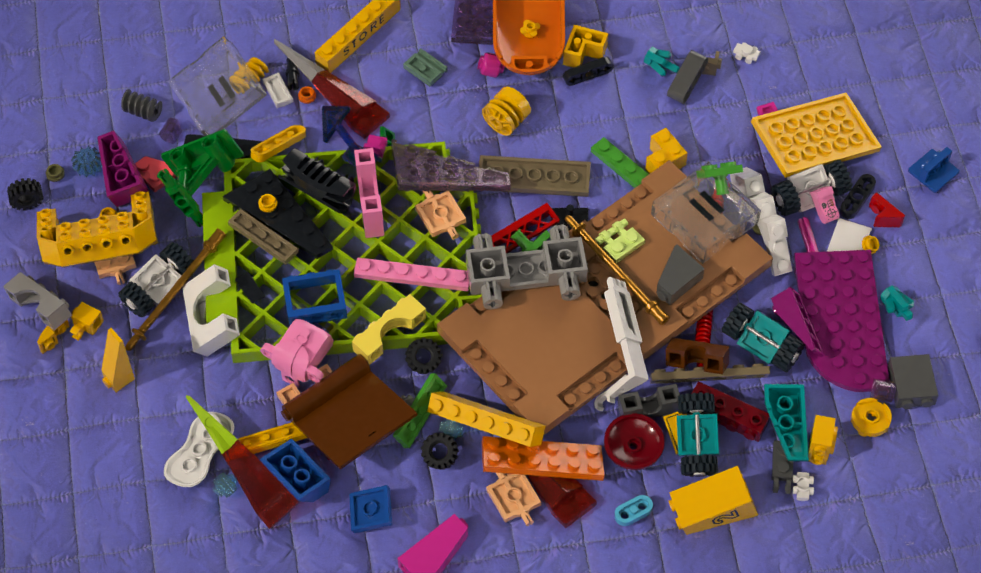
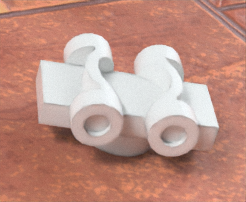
[733,43,761,64]
[792,472,814,501]

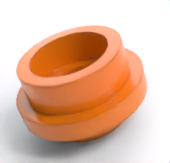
[298,86,316,104]

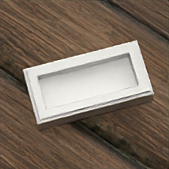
[262,73,294,109]

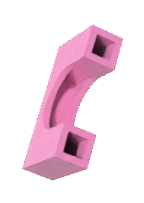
[354,148,384,238]

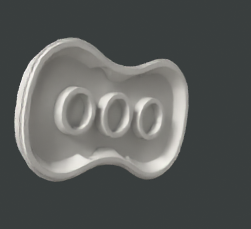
[164,412,234,487]

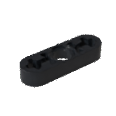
[562,57,614,86]
[840,174,876,219]

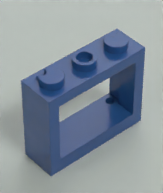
[282,269,347,326]

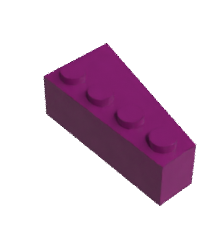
[97,130,151,207]

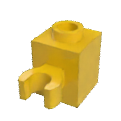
[70,302,104,341]

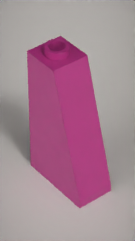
[397,514,468,573]

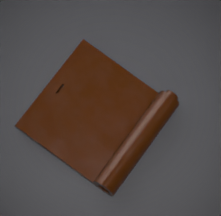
[281,354,418,470]

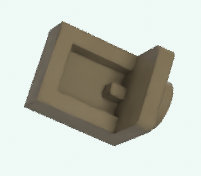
[702,51,722,76]

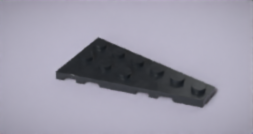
[223,169,333,259]

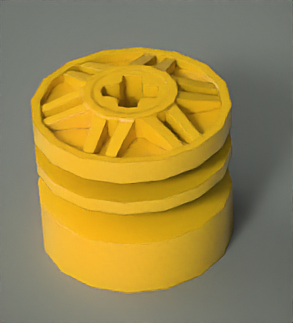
[482,86,531,136]

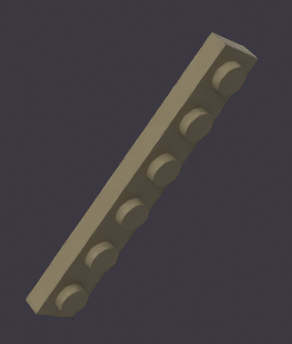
[650,363,770,384]

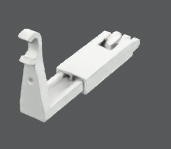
[594,277,649,411]

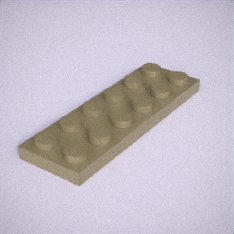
[477,155,591,197]

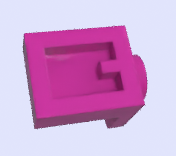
[363,134,388,160]

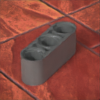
[667,50,708,104]

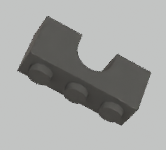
[617,384,680,418]

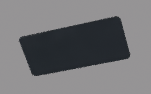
[235,272,265,303]

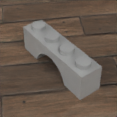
[3,272,72,330]

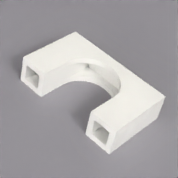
[182,264,240,357]

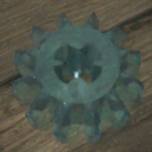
[71,145,102,178]

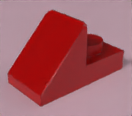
[869,192,905,228]

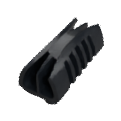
[279,148,356,213]

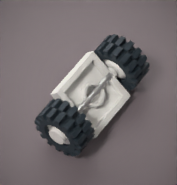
[771,160,852,216]
[118,242,194,317]

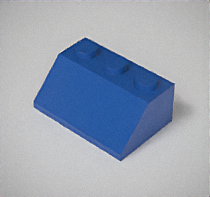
[260,439,331,502]

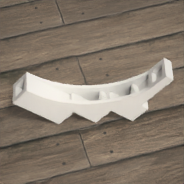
[730,167,792,276]

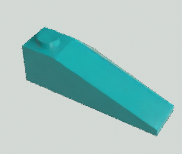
[764,384,809,461]

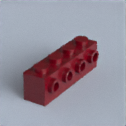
[691,381,770,442]

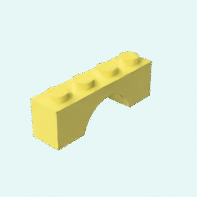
[352,294,426,365]

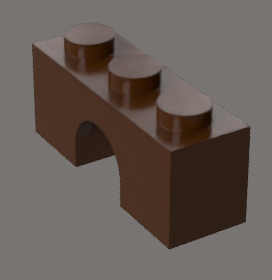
[666,338,729,375]

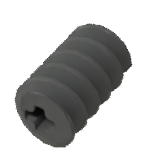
[121,89,162,122]

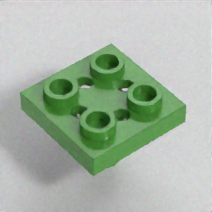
[696,161,743,195]
[511,229,550,252]

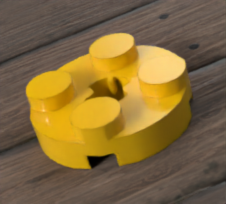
[851,398,892,437]

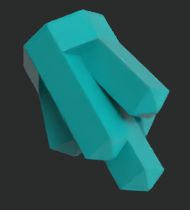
[644,46,680,77]
[880,286,914,321]

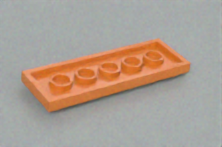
[482,436,605,481]

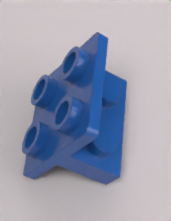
[908,147,960,193]

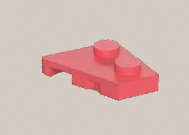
[135,156,176,192]

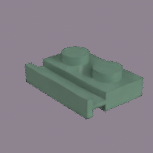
[403,48,448,87]

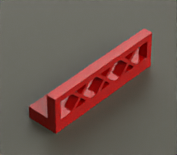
[492,203,560,254]

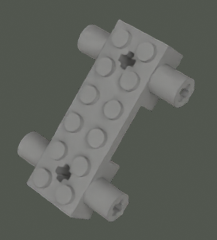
[466,224,588,310]

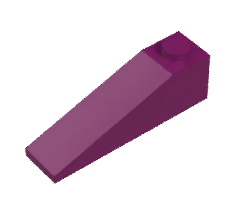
[771,287,824,357]

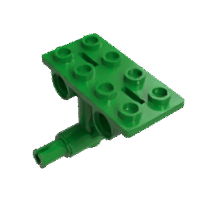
[157,129,244,227]

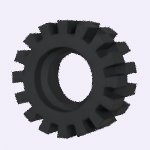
[7,178,43,211]
[405,338,442,374]
[421,433,459,470]

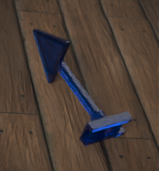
[322,106,383,166]

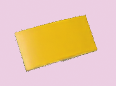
[37,319,70,354]

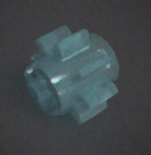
[439,419,465,440]
[212,472,238,498]

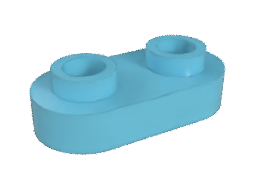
[615,495,653,526]

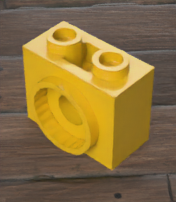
[808,415,838,465]

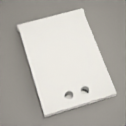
[827,218,872,251]

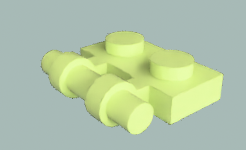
[595,219,645,264]

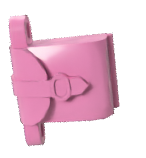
[260,319,334,388]

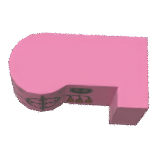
[810,186,839,224]

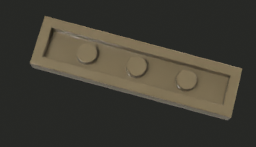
[228,209,298,265]

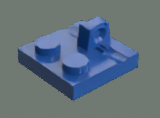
[349,485,392,534]

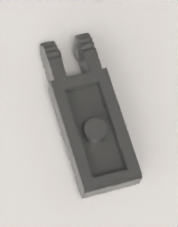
[771,440,793,494]

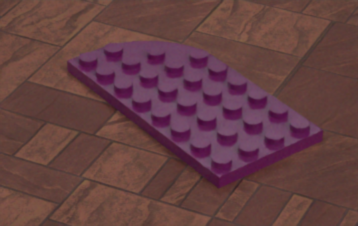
[794,250,890,392]

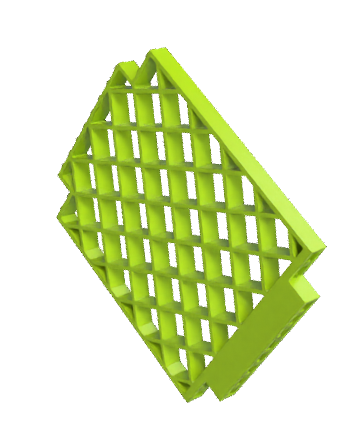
[202,141,482,363]

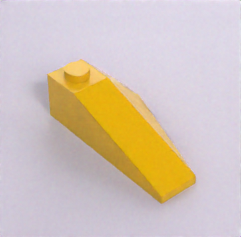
[101,328,135,392]

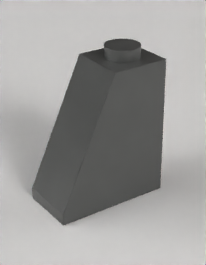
[656,244,705,305]

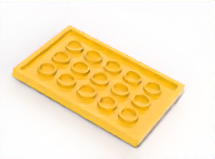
[751,93,882,178]

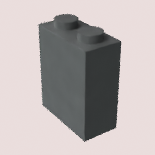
[887,354,939,409]

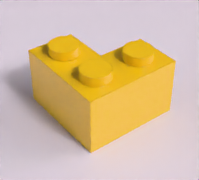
[563,25,608,68]
[645,128,688,174]

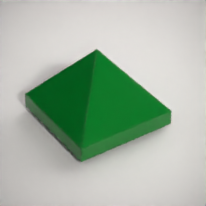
[379,126,396,146]

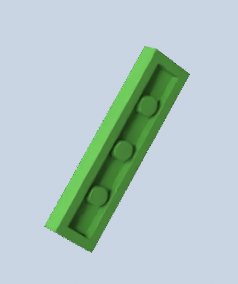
[591,137,649,188]
[393,373,447,448]

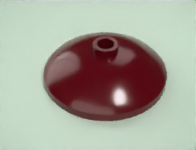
[604,413,665,470]

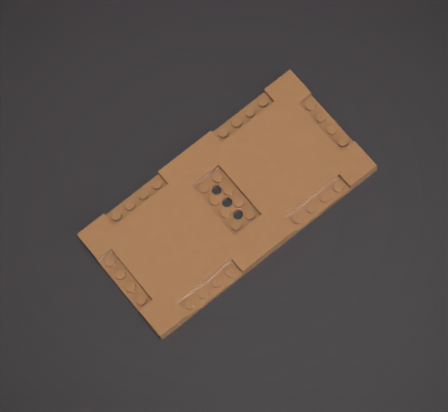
[437,160,773,436]

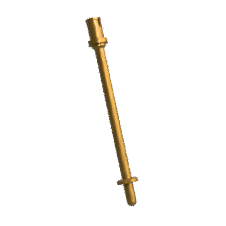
[565,215,670,325]
[125,228,226,351]

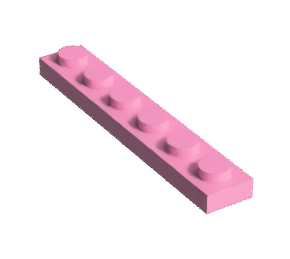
[354,257,469,291]

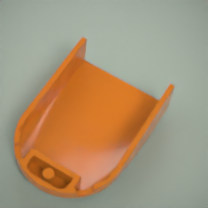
[493,0,565,75]

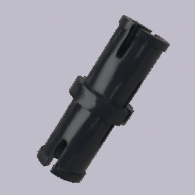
[286,57,300,91]

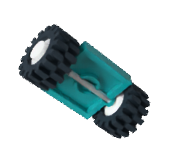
[722,302,805,372]
[677,393,719,477]

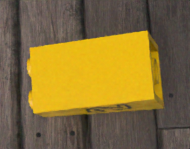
[669,466,758,535]

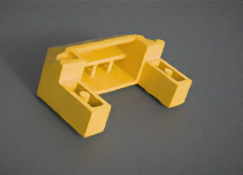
[37,191,158,268]

